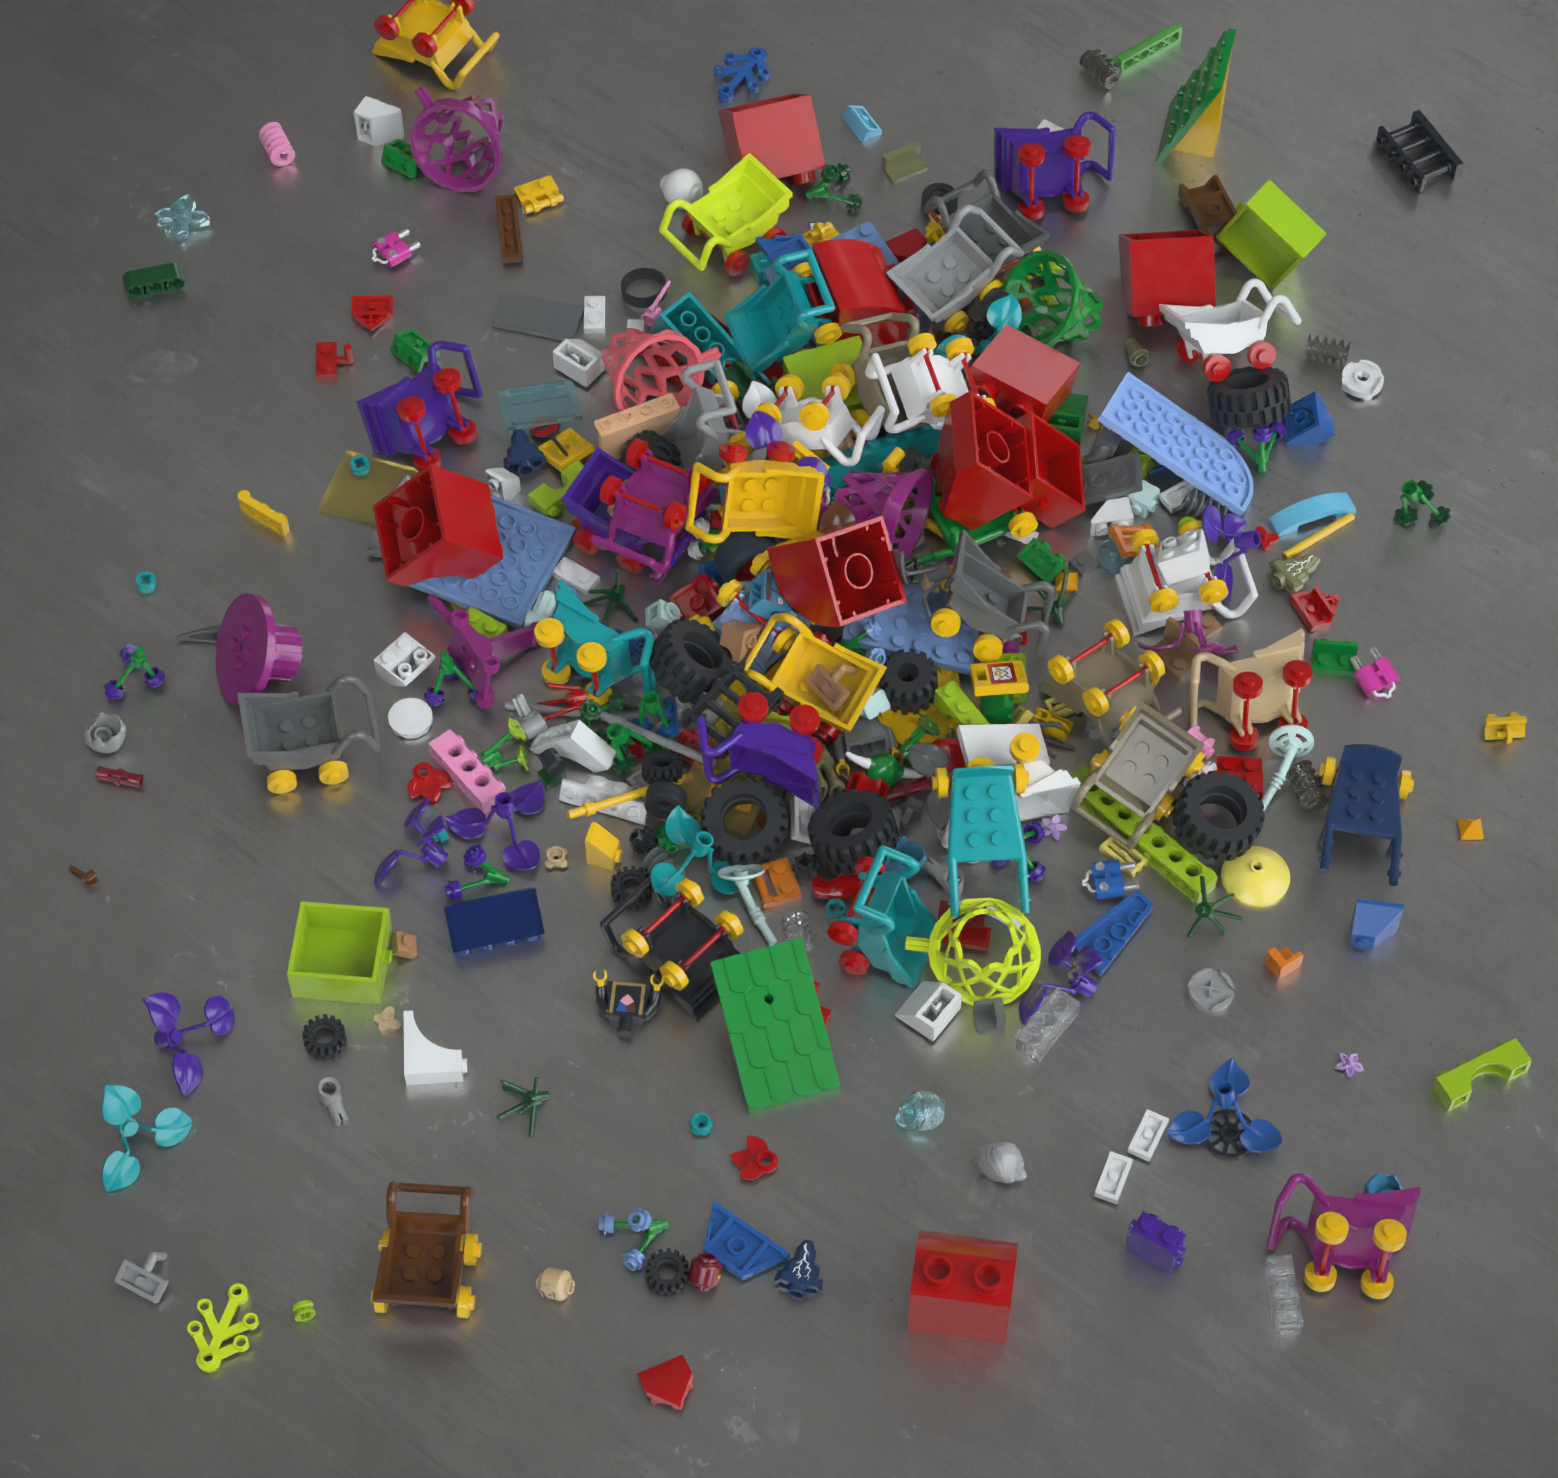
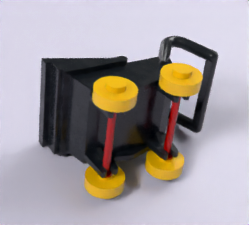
[600,877,743,1021]

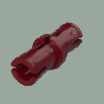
[96,766,144,789]
[885,776,930,804]

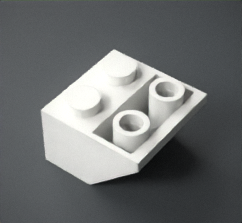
[354,96,404,146]
[553,339,611,388]
[1157,528,1210,585]
[374,632,437,687]
[895,981,962,1041]

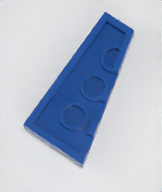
[1074,890,1154,977]

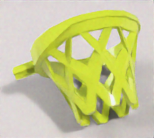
[905,898,1041,1007]

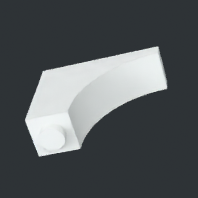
[529,720,616,773]
[403,1010,468,1085]

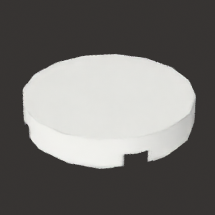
[388,698,433,739]

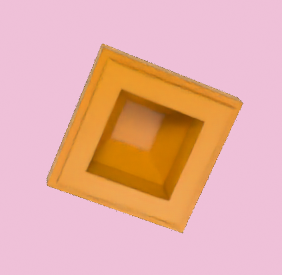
[1056,572,1078,592]
[1457,818,1484,840]

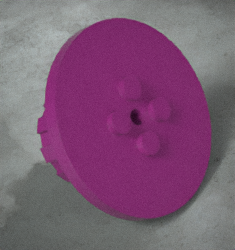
[216,593,302,705]

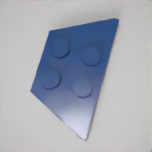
[755,234,812,292]
[703,1201,790,1281]

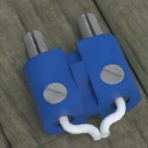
[1082,859,1139,900]

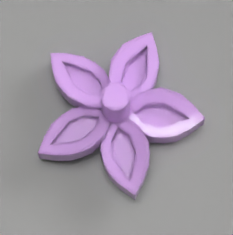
[1042,813,1068,841]
[1335,1052,1364,1079]

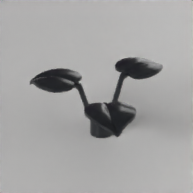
[934,287,1010,351]

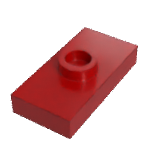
[942,926,992,952]

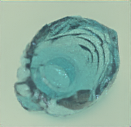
[895,1090,946,1132]

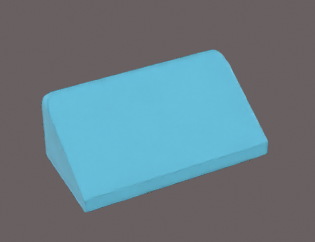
[842,105,882,142]

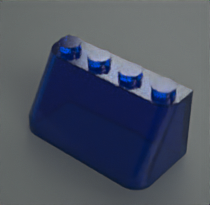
[443,887,545,956]

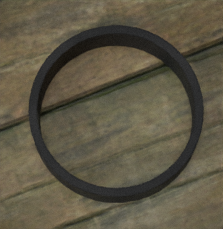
[621,268,667,308]

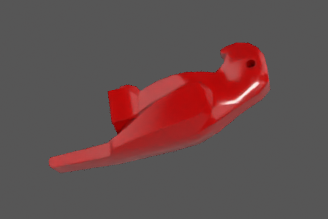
[811,873,861,902]

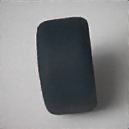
[714,531,778,583]

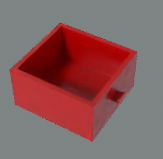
[1016,411,1086,528]

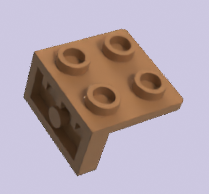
[1154,617,1200,682]

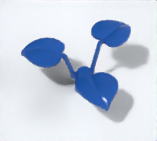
[1167,1058,1282,1153]

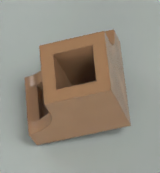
[719,620,764,663]

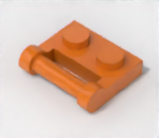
[1108,523,1160,557]
[754,857,802,910]

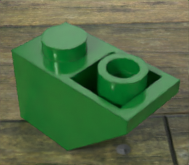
[980,694,1013,725]

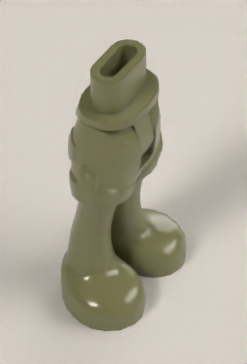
[815,737,847,802]

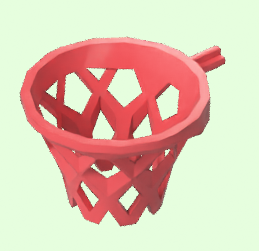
[601,328,721,411]

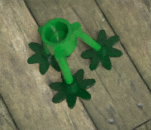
[607,723,662,776]

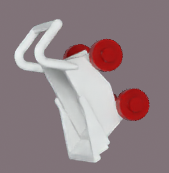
[1159,279,1301,382]

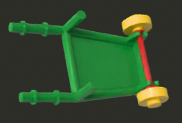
[902,479,1038,564]

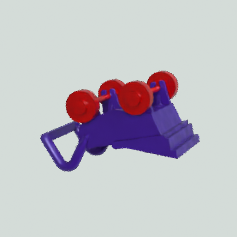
[994,111,1116,221]
[357,341,483,472]
[562,447,707,574]
[696,692,823,810]

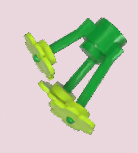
[479,717,529,771]

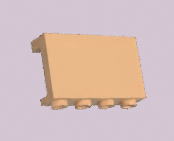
[594,393,680,460]

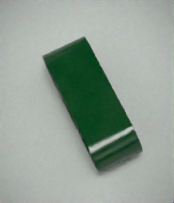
[122,262,185,298]

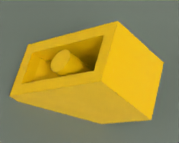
[585,822,623,871]

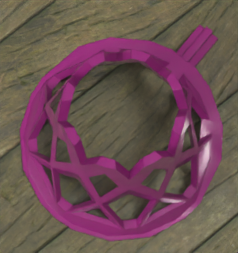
[410,85,505,192]
[834,468,934,569]

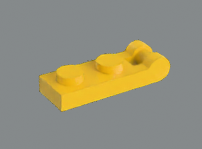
[237,490,290,537]

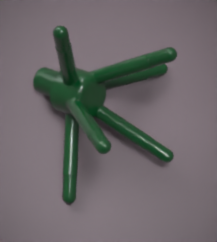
[583,568,638,625]
[1026,572,1077,624]
[1187,876,1243,937]
[496,1077,550,1137]

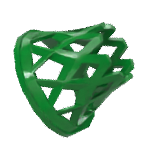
[1002,250,1104,348]

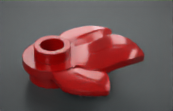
[407,762,452,804]
[730,1135,778,1180]

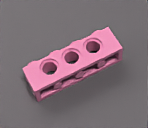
[428,729,506,814]

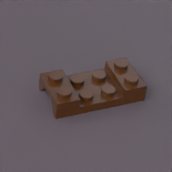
[1178,174,1238,253]

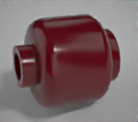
[688,1253,722,1292]

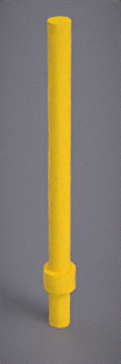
[566,773,693,820]

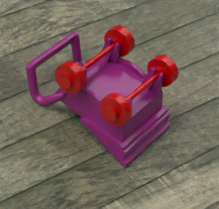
[590,439,720,574]

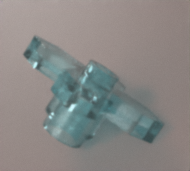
[155,194,211,242]

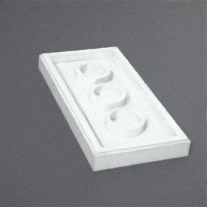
[956,724,1050,767]

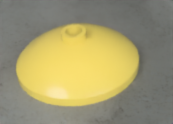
[1221,846,1290,908]

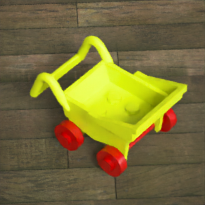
[659,153,792,276]

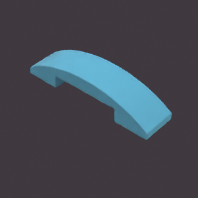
[1269,493,1356,537]

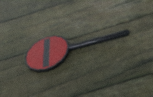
[529,417,569,457]

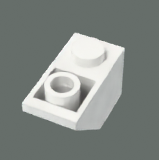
[485,468,521,502]
[1089,497,1134,536]

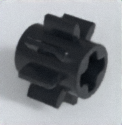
[629,825,658,855]
[791,851,821,882]

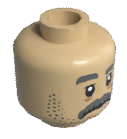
[536,1267,575,1301]

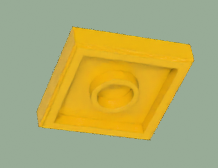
[537,428,595,472]

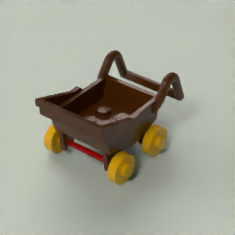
[371,1181,482,1319]

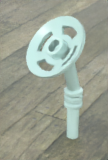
[1261,725,1314,811]
[718,864,777,946]

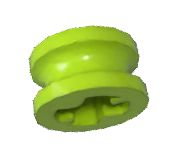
[291,1300,316,1322]

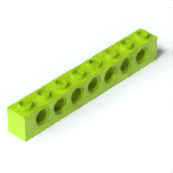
[1070,764,1218,905]

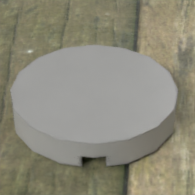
[1187,968,1234,1013]

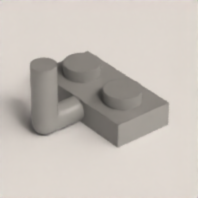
[114,1251,169,1303]

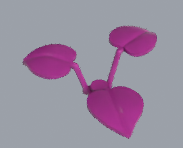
[1138,609,1238,656]

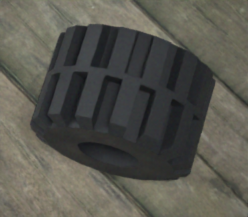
[618,430,681,472]
[879,648,938,715]

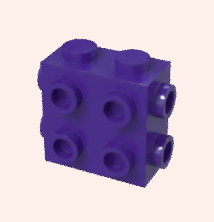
[1126,1211,1187,1274]

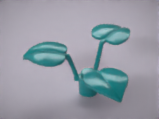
[933,294,1022,369]
[650,805,751,897]
[101,1084,192,1192]

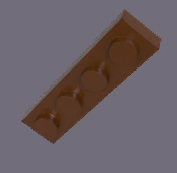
[495,194,523,264]

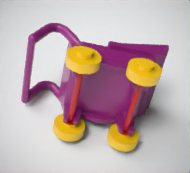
[1266,1173,1421,1299]

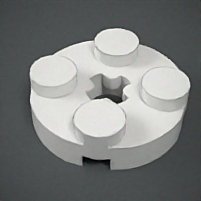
[1341,360,1384,400]

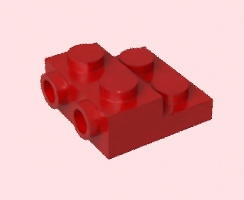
[668,573,730,622]
[1216,756,1263,800]

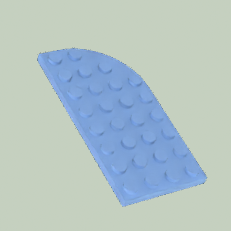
[1098,372,1253,517]

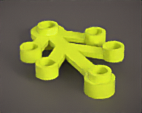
[187,1283,259,1372]

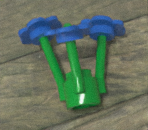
[631,690,681,738]

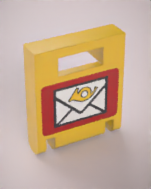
[970,661,1029,696]

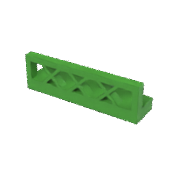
[1107,23,1183,78]

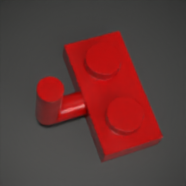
[316,341,354,381]

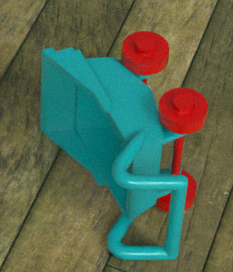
[827,845,937,989]

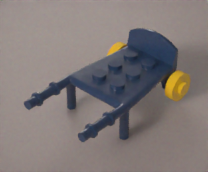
[1318,744,1414,886]

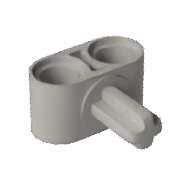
[511,693,548,740]

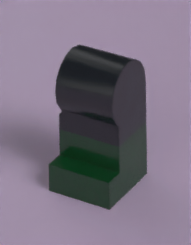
[537,748,567,791]

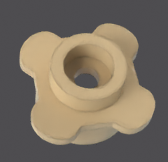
[545,846,568,869]

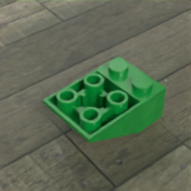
[1047,393,1088,445]

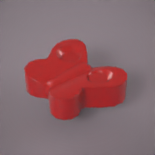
[1255,526,1279,551]

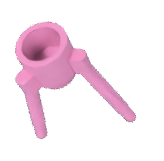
[641,280,671,327]

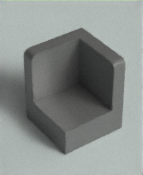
[973,998,1006,1033]

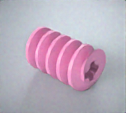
[259,122,295,167]

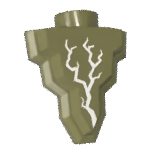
[1269,554,1321,594]

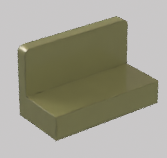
[882,140,928,183]

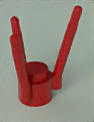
[537,683,587,721]

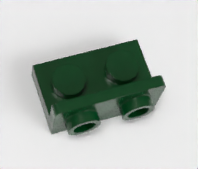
[714,359,762,412]

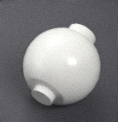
[660,168,703,209]

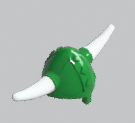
[845,752,932,787]

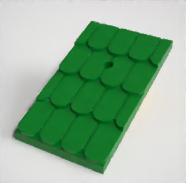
[1155,28,1237,163]
[710,937,841,1114]

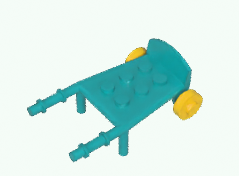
[932,763,1032,917]

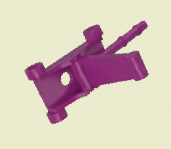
[428,594,540,709]

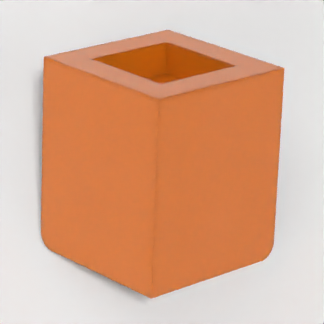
[1264,947,1303,979]

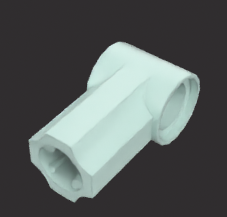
[524,590,556,628]

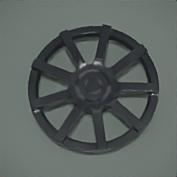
[1204,1109,1252,1159]

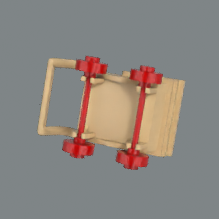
[1188,628,1313,751]

